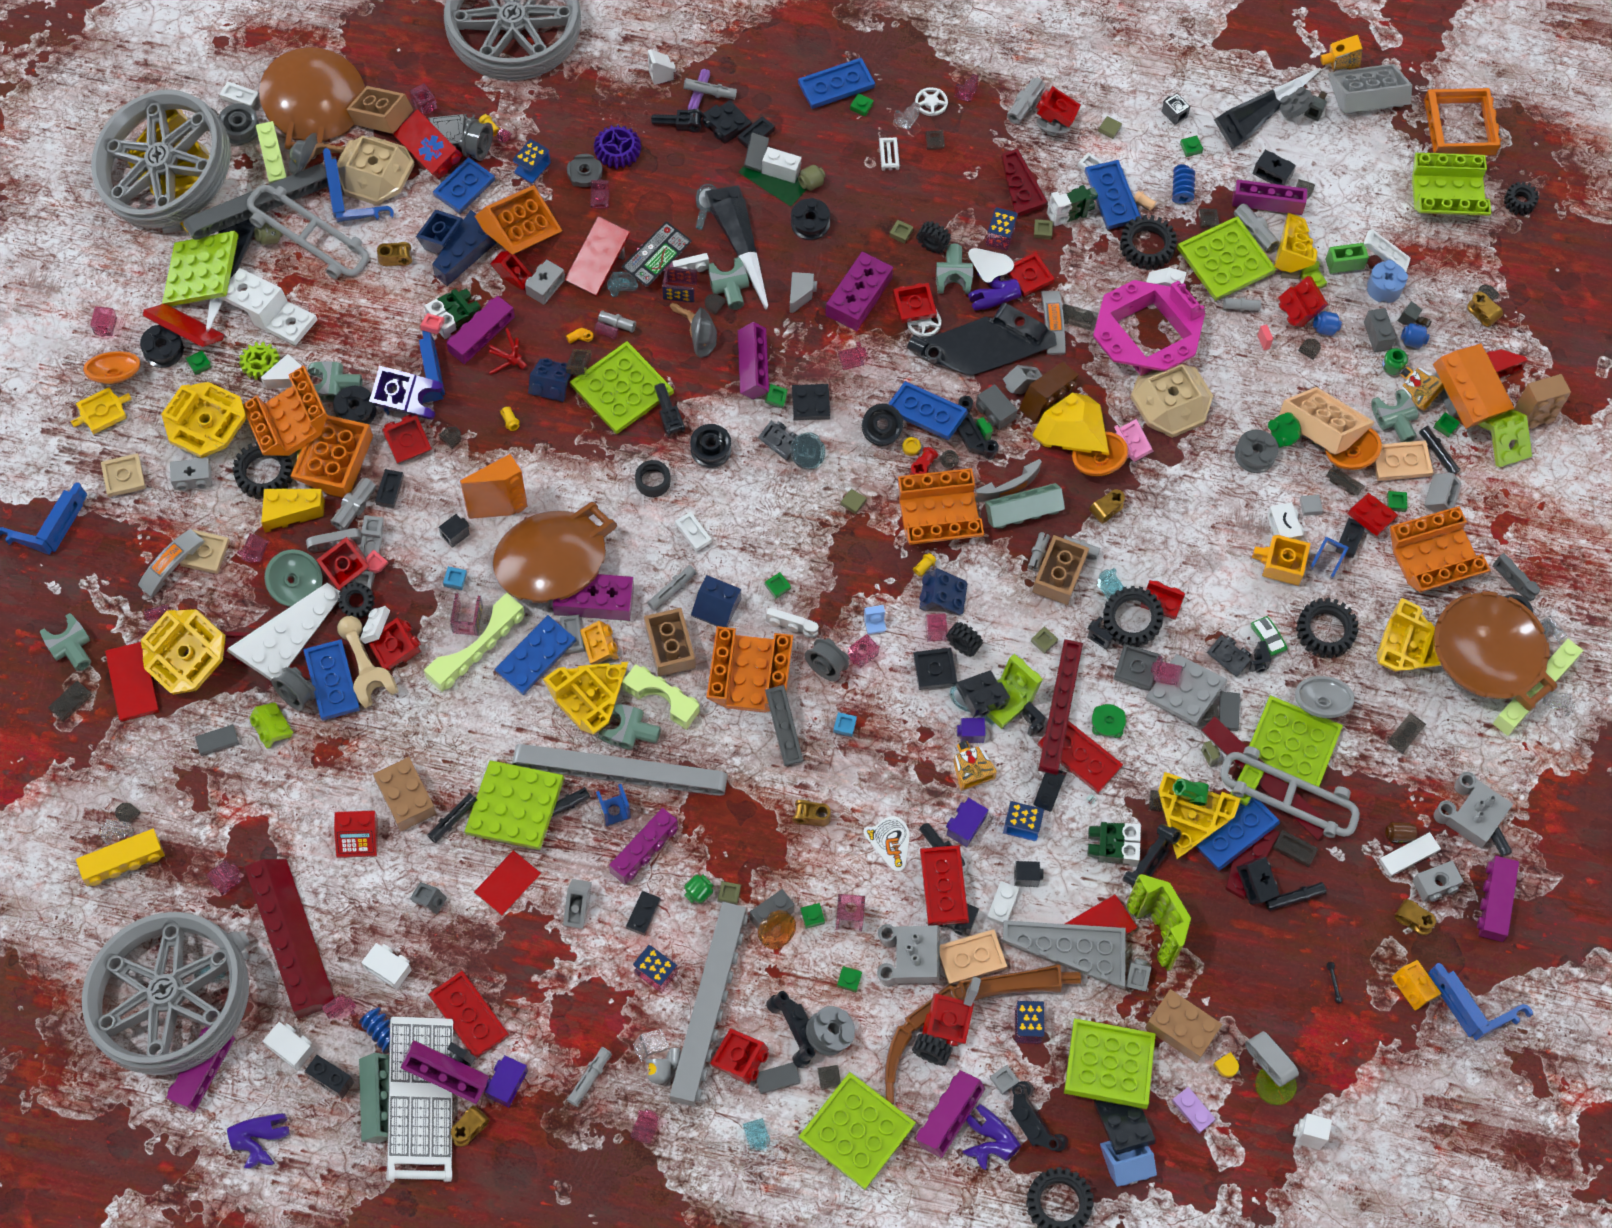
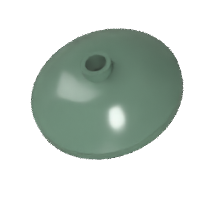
[264,550,322,607]

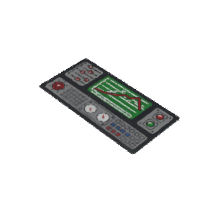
[622,221,692,287]

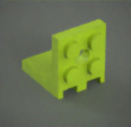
[1478,409,1532,467]
[987,653,1043,729]

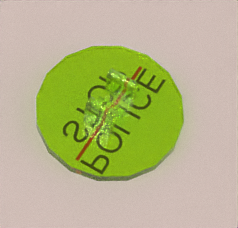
[1255,1068,1297,1105]

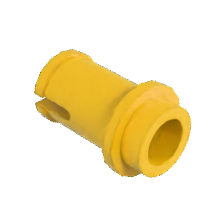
[479,114,500,137]
[500,407,520,431]
[913,553,937,577]

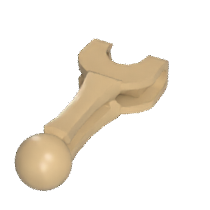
[337,616,399,708]

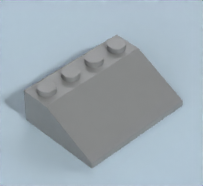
[1328,64,1412,114]

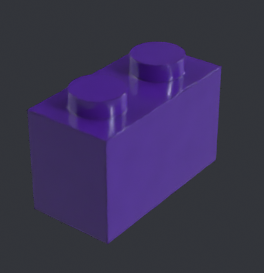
[946,797,989,848]
[484,1055,528,1108]

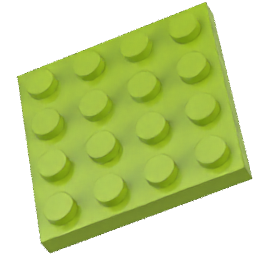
[1177,216,1276,301]
[162,231,238,306]
[570,341,674,435]
[1249,695,1343,788]
[464,760,565,850]
[1064,1018,1156,1109]
[798,1072,916,1190]

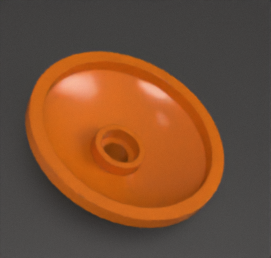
[83,351,140,384]
[1325,428,1382,470]
[1072,432,1128,476]

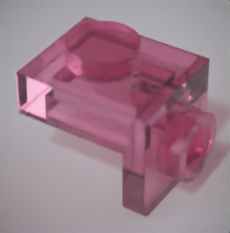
[237,533,269,563]

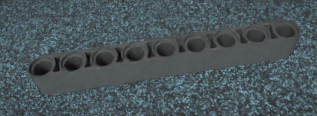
[183,164,328,240]

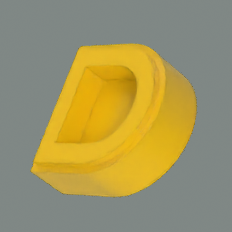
[1213,1052,1239,1078]

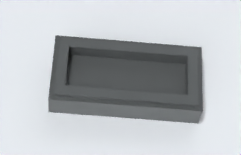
[743,133,769,172]
[1219,691,1240,731]
[195,724,239,756]
[756,1062,800,1094]

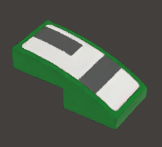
[1251,616,1287,657]

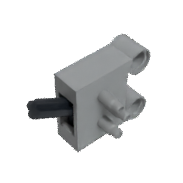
[1434,772,1513,857]

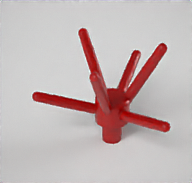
[488,328,527,375]

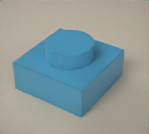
[443,566,467,590]
[833,712,857,737]

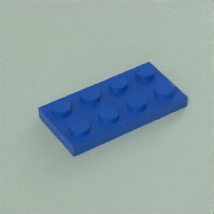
[798,58,875,109]
[1085,160,1141,230]
[888,381,968,440]
[494,615,576,695]
[303,639,360,721]
[1195,797,1280,871]

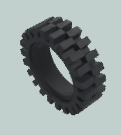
[1120,215,1177,270]
[233,441,294,500]
[1103,586,1163,647]
[1296,598,1359,659]
[1026,1167,1094,1228]

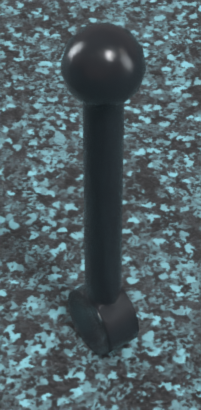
[1327,962,1343,1004]

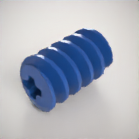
[1172,164,1196,204]
[359,1007,390,1054]

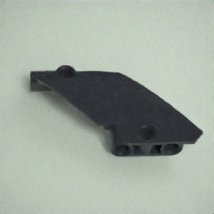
[907,303,1057,376]

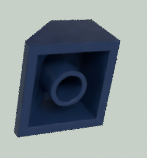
[416,209,463,254]
[691,575,742,627]

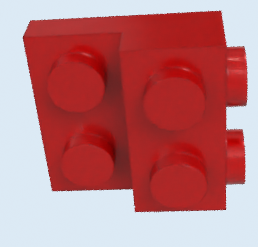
[1036,86,1081,128]
[1278,276,1328,327]
[893,283,937,323]
[382,414,432,464]
[369,617,421,671]
[922,993,974,1047]
[710,1028,769,1085]

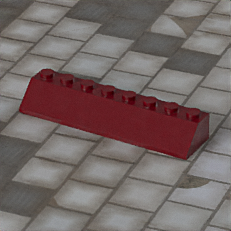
[244,859,337,1019]

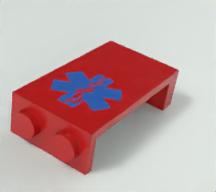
[393,109,463,180]

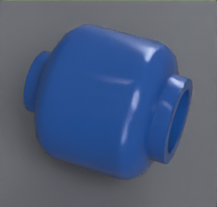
[1313,311,1342,336]
[1401,323,1430,349]

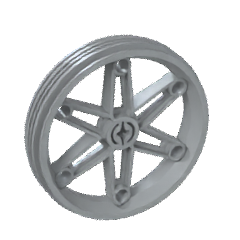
[444,0,581,80]
[91,90,231,228]
[82,912,249,1075]

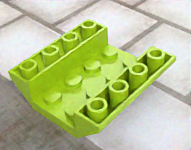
[1412,152,1491,216]
[1127,874,1191,971]

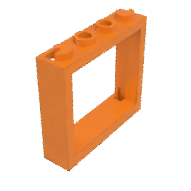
[1424,88,1502,156]

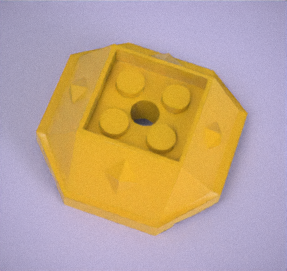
[161,382,247,458]
[141,609,226,695]

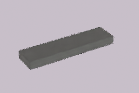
[765,685,804,766]

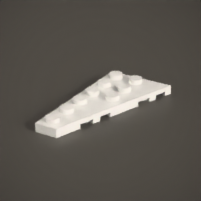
[227,583,340,681]

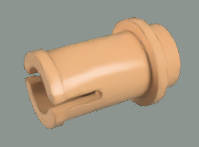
[1134,191,1157,211]

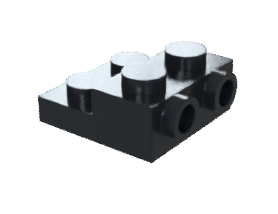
[702,100,752,144]
[956,670,1010,718]

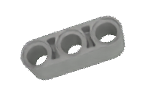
[1245,1031,1299,1087]

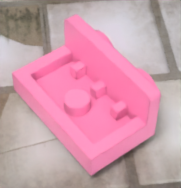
[1114,419,1153,462]

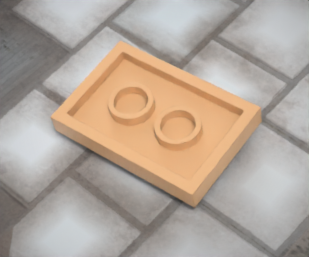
[1373,440,1434,481]
[940,929,1007,985]

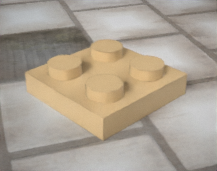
[101,453,146,497]
[180,530,230,574]

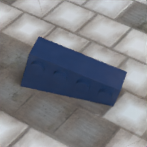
[432,210,497,286]

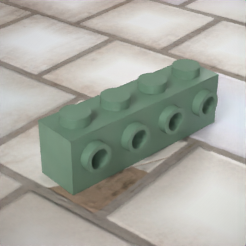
[985,483,1065,528]
[359,1053,390,1144]

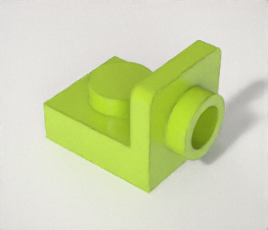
[1300,261,1327,289]

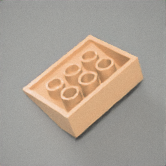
[1279,387,1374,454]

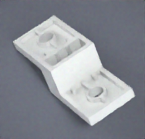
[219,268,318,346]

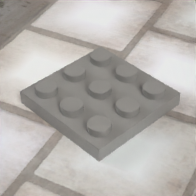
[1146,654,1227,727]

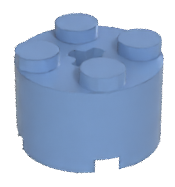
[1367,260,1408,303]

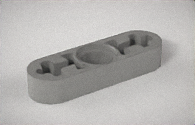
[306,528,362,553]

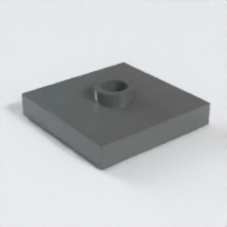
[1113,643,1161,691]

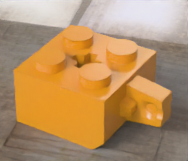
[1252,535,1311,586]

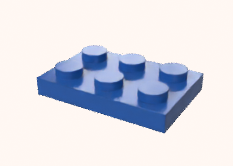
[433,157,495,214]

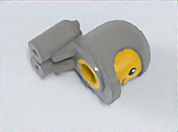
[646,1048,680,1084]

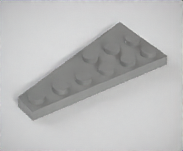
[1003,920,1126,989]

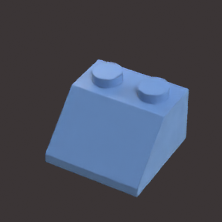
[1100,1141,1157,1187]

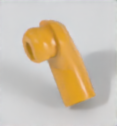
[566,328,593,344]

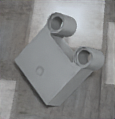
[877,924,940,987]

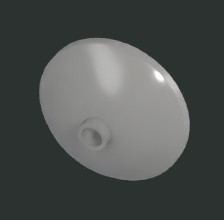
[1295,676,1354,718]

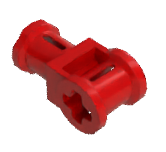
[910,447,939,475]

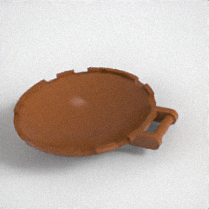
[259,47,365,155]
[493,502,617,603]
[1434,591,1558,711]

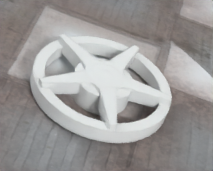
[915,88,948,116]
[907,313,941,338]

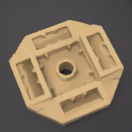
[337,136,414,206]
[1131,364,1213,438]

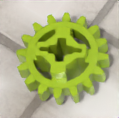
[239,342,280,380]

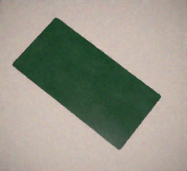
[739,167,807,206]

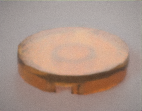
[758,910,796,949]

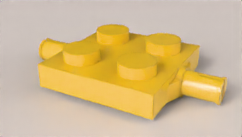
[71,387,132,435]

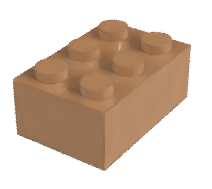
[347,86,413,133]
[1514,374,1571,429]
[1032,535,1089,605]
[644,608,696,677]
[373,757,437,832]
[1145,989,1223,1063]

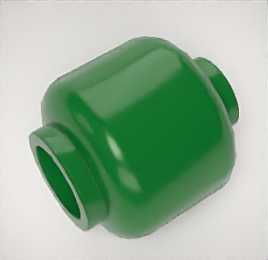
[684,874,714,904]

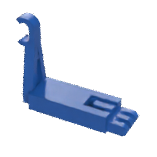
[323,148,394,222]
[383,330,445,415]
[0,482,87,555]
[1428,963,1533,1041]

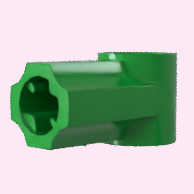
[1173,778,1209,806]

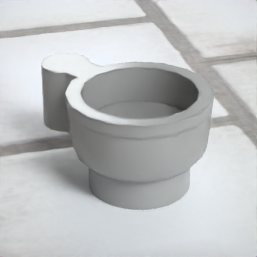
[227,930,249,960]

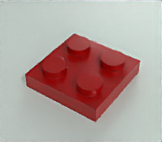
[1007,252,1055,297]
[1347,492,1398,536]

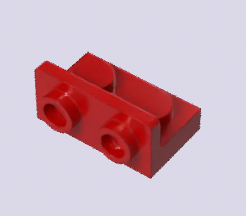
[1140,580,1185,620]

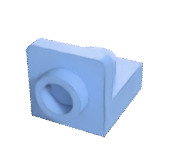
[864,605,886,634]

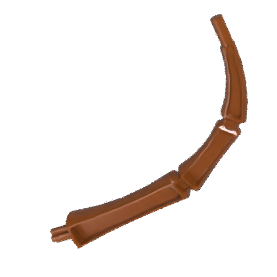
[885,964,1081,1105]

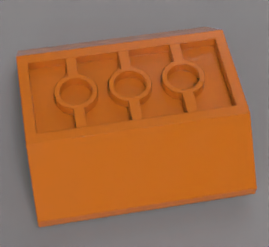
[243,365,327,455]
[898,468,984,545]
[1390,506,1491,593]
[706,626,793,713]

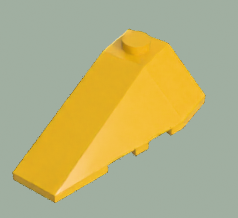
[1274,213,1317,273]

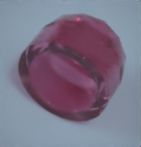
[497,128,512,142]

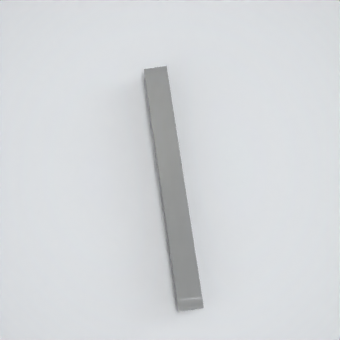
[512,744,728,796]

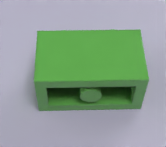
[1325,243,1369,274]

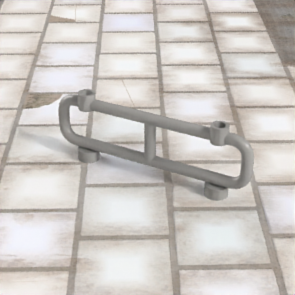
[247,185,369,279]
[1220,746,1360,838]

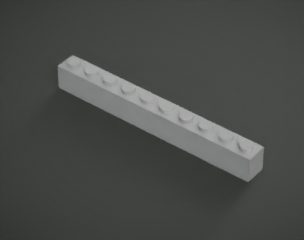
[670,902,749,1107]

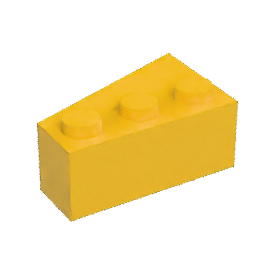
[261,489,325,533]

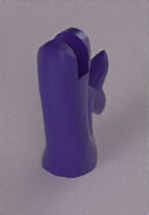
[968,273,1021,311]
[962,1104,1021,1170]
[227,1113,290,1169]

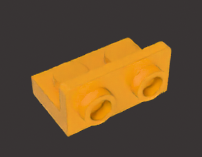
[580,620,618,665]
[1392,960,1442,1010]

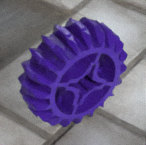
[594,124,641,169]

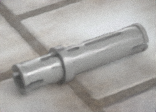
[683,78,737,100]
[647,565,697,611]
[567,1047,612,1107]

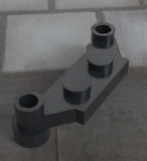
[956,395,999,460]
[1123,823,1181,889]
[766,991,815,1068]
[1010,1081,1068,1151]

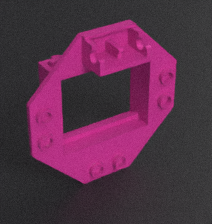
[1093,280,1206,376]

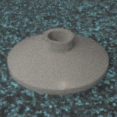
[1036,118,1071,136]

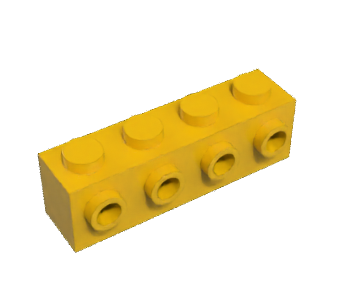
[75,828,165,887]

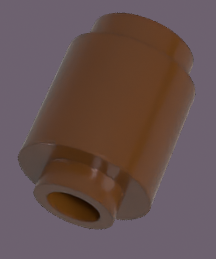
[1385,822,1417,842]

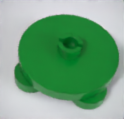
[1268,412,1301,448]
[1092,704,1126,738]

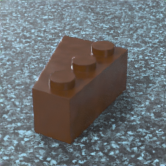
[1018,361,1079,423]

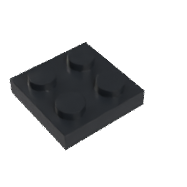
[792,384,830,421]
[913,647,957,690]

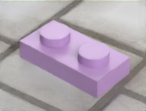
[1172,1087,1216,1133]

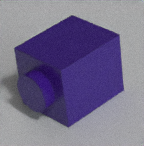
[956,718,986,743]

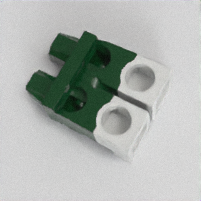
[1047,185,1098,227]
[424,288,481,339]
[1087,822,1141,867]

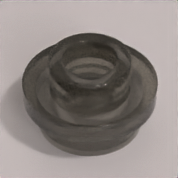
[940,450,959,468]

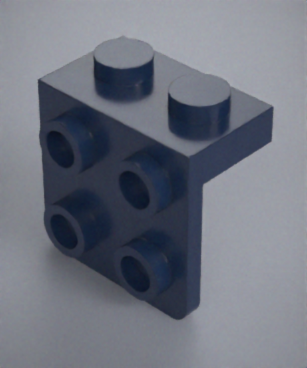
[528,358,575,402]
[919,568,968,615]

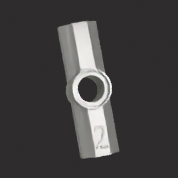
[1007,77,1046,124]
[1234,203,1279,252]
[331,478,376,531]

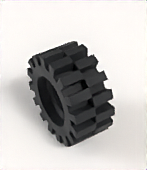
[1504,182,1539,216]
[916,221,951,254]
[338,582,375,618]
[946,622,983,657]
[912,1033,953,1066]

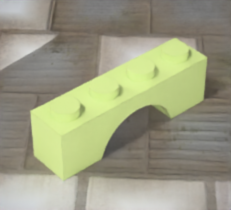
[256,121,287,184]
[622,664,700,730]

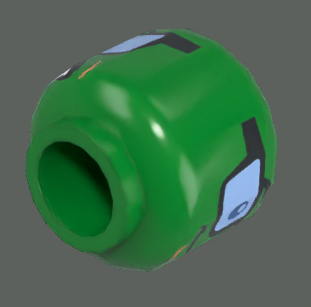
[1382,348,1408,375]

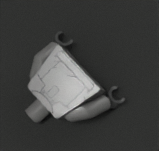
[428,114,475,148]

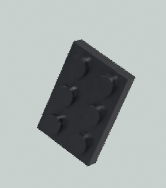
[1094,1099,1156,1155]

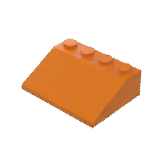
[475,185,562,255]
[1433,343,1514,429]
[291,415,373,498]
[460,454,528,519]

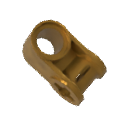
[377,242,412,267]
[1467,292,1503,327]
[1089,489,1125,524]
[792,800,831,827]
[1394,899,1436,935]
[451,1105,490,1147]

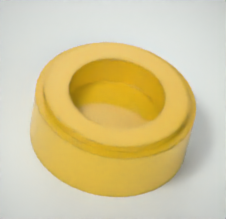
[902,437,921,456]

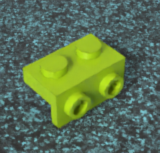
[250,702,293,748]

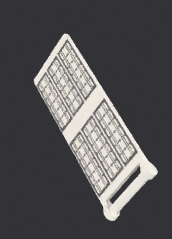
[386,1017,453,1182]

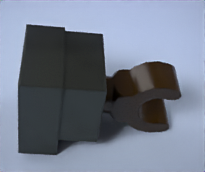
[1304,91,1328,121]
[1397,301,1432,328]

